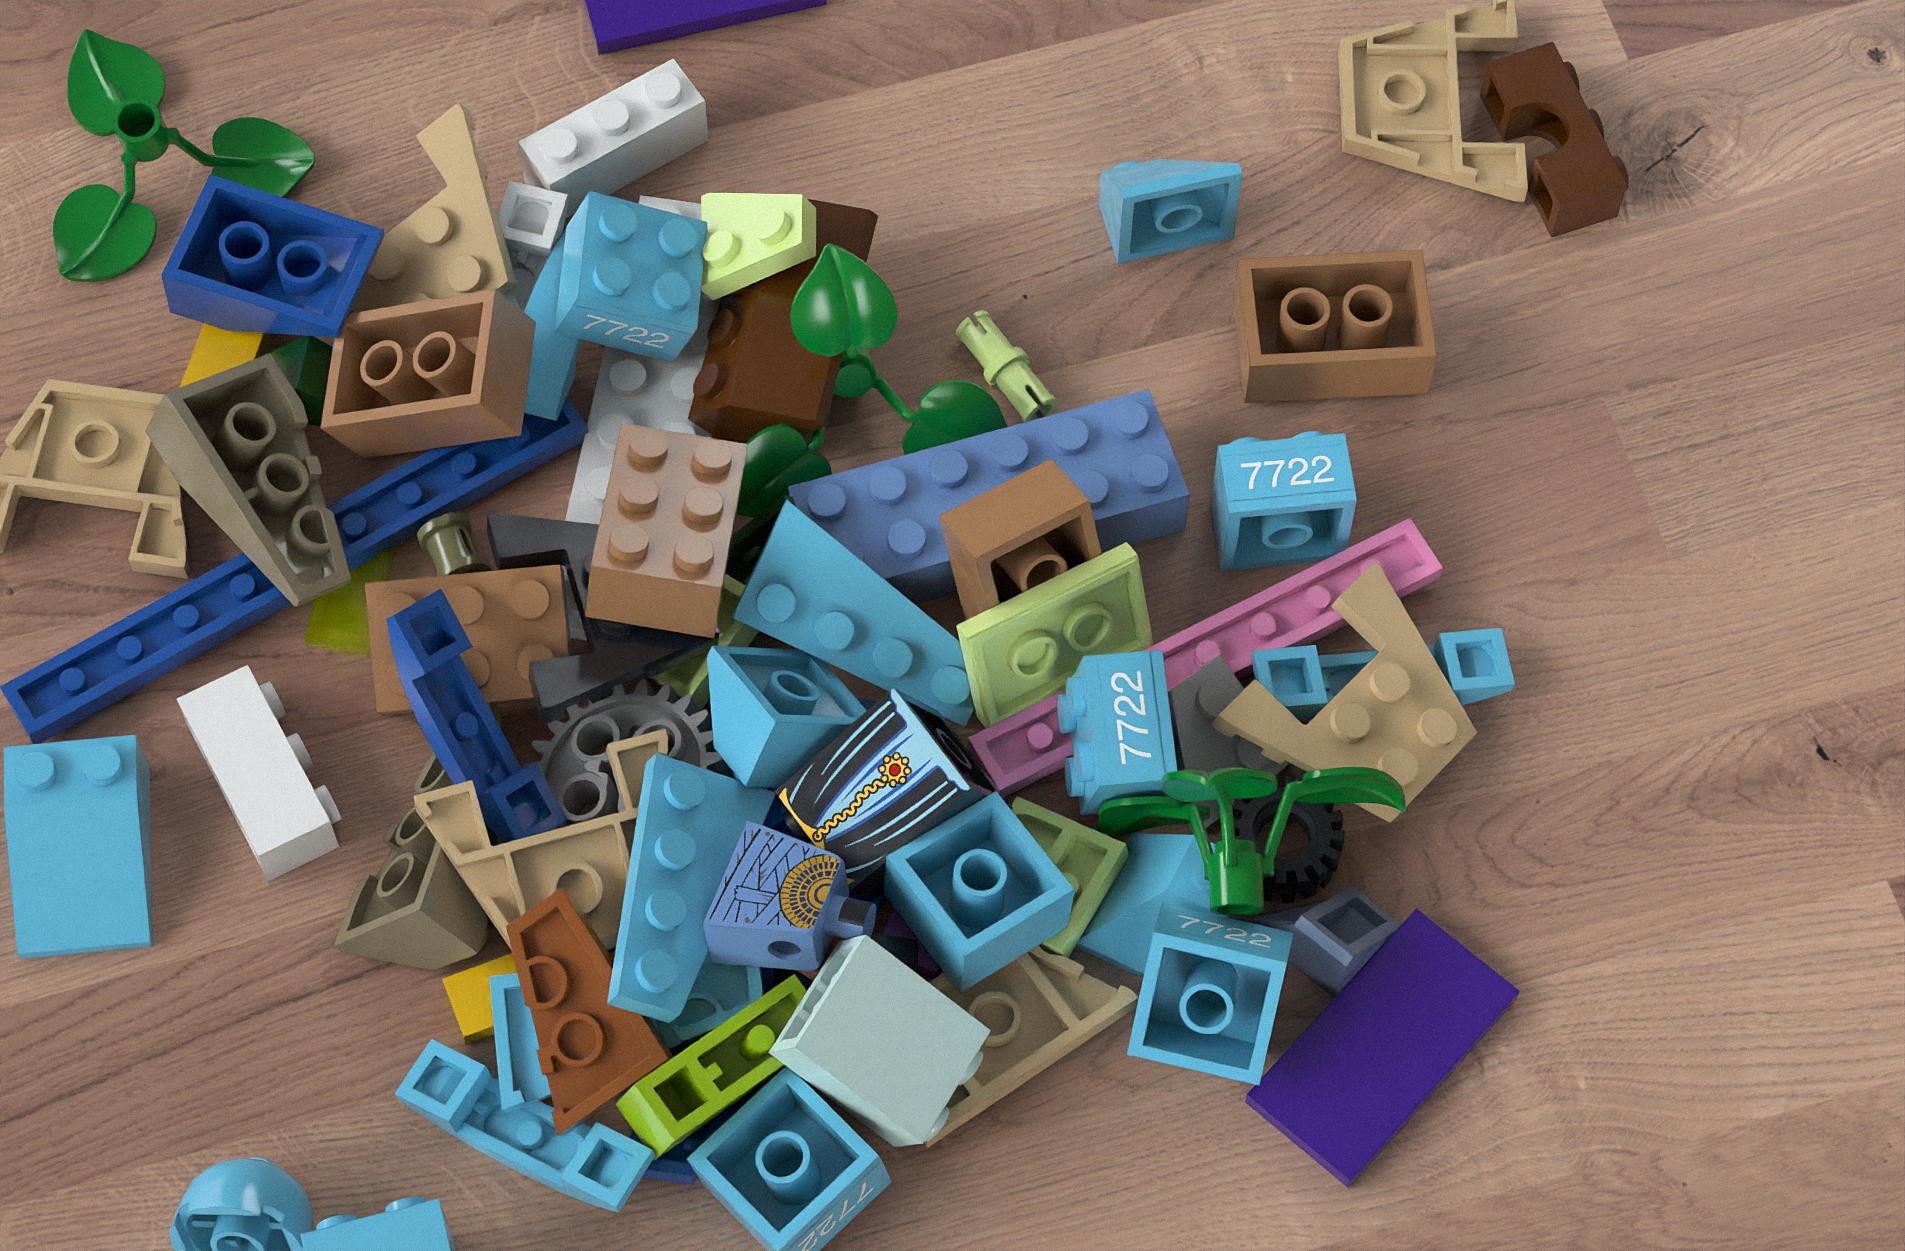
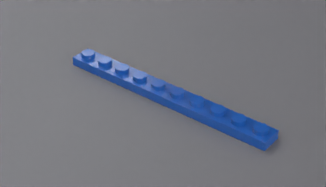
[0,397,589,744]

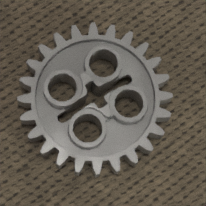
[523,679,732,830]

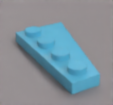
[731,499,974,727]
[607,753,776,1023]
[489,950,765,1114]

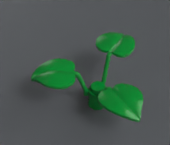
[53,29,315,282]
[737,243,1008,518]
[1097,767,1406,916]

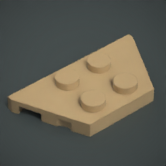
[923,945,1138,1148]

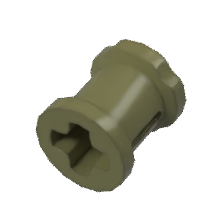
[417,512,492,576]

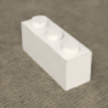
[518,59,709,218]
[177,665,342,882]

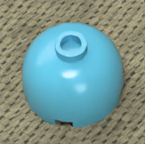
[170,1157,314,1251]

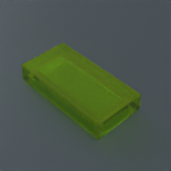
[304,546,397,655]

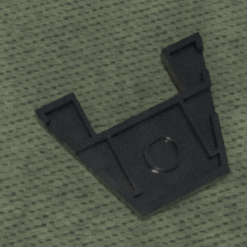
[486,513,720,724]

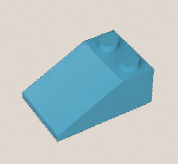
[4,735,153,959]

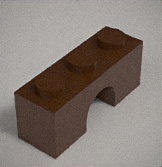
[1480,42,1629,238]

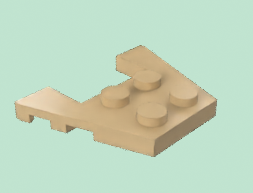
[1338,0,1528,202]
[352,103,517,312]
[0,379,190,579]
[1211,562,1478,823]
[413,729,668,953]

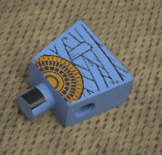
[703,821,876,971]

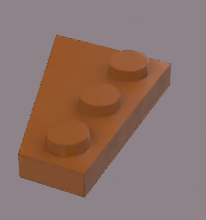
[506,888,674,1136]

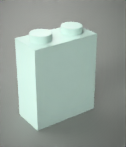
[769,934,991,1147]

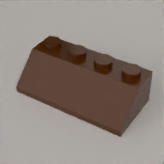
[688,199,878,444]

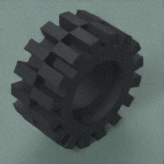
[1232,775,1345,904]

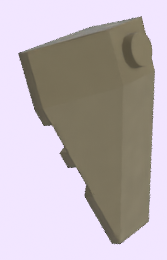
[145,353,351,607]
[334,703,501,971]

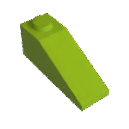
[615,974,807,1160]

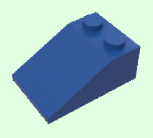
[161,174,385,337]

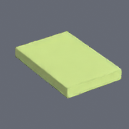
[956,542,1154,728]

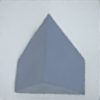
[1236,885,1401,998]

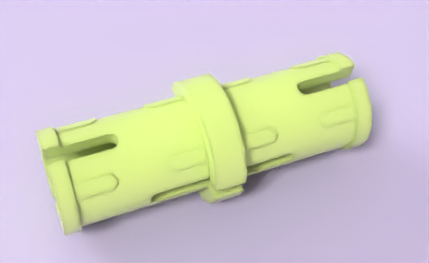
[955,310,1058,422]

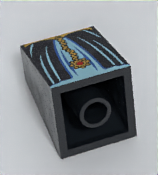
[775,688,1013,900]

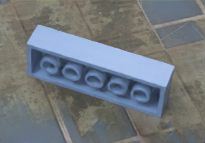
[788,389,1190,604]

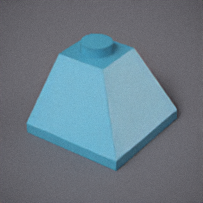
[1099,159,1242,264]
[707,645,866,789]
[1075,833,1237,978]

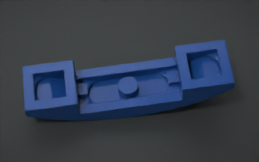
[386,589,568,843]

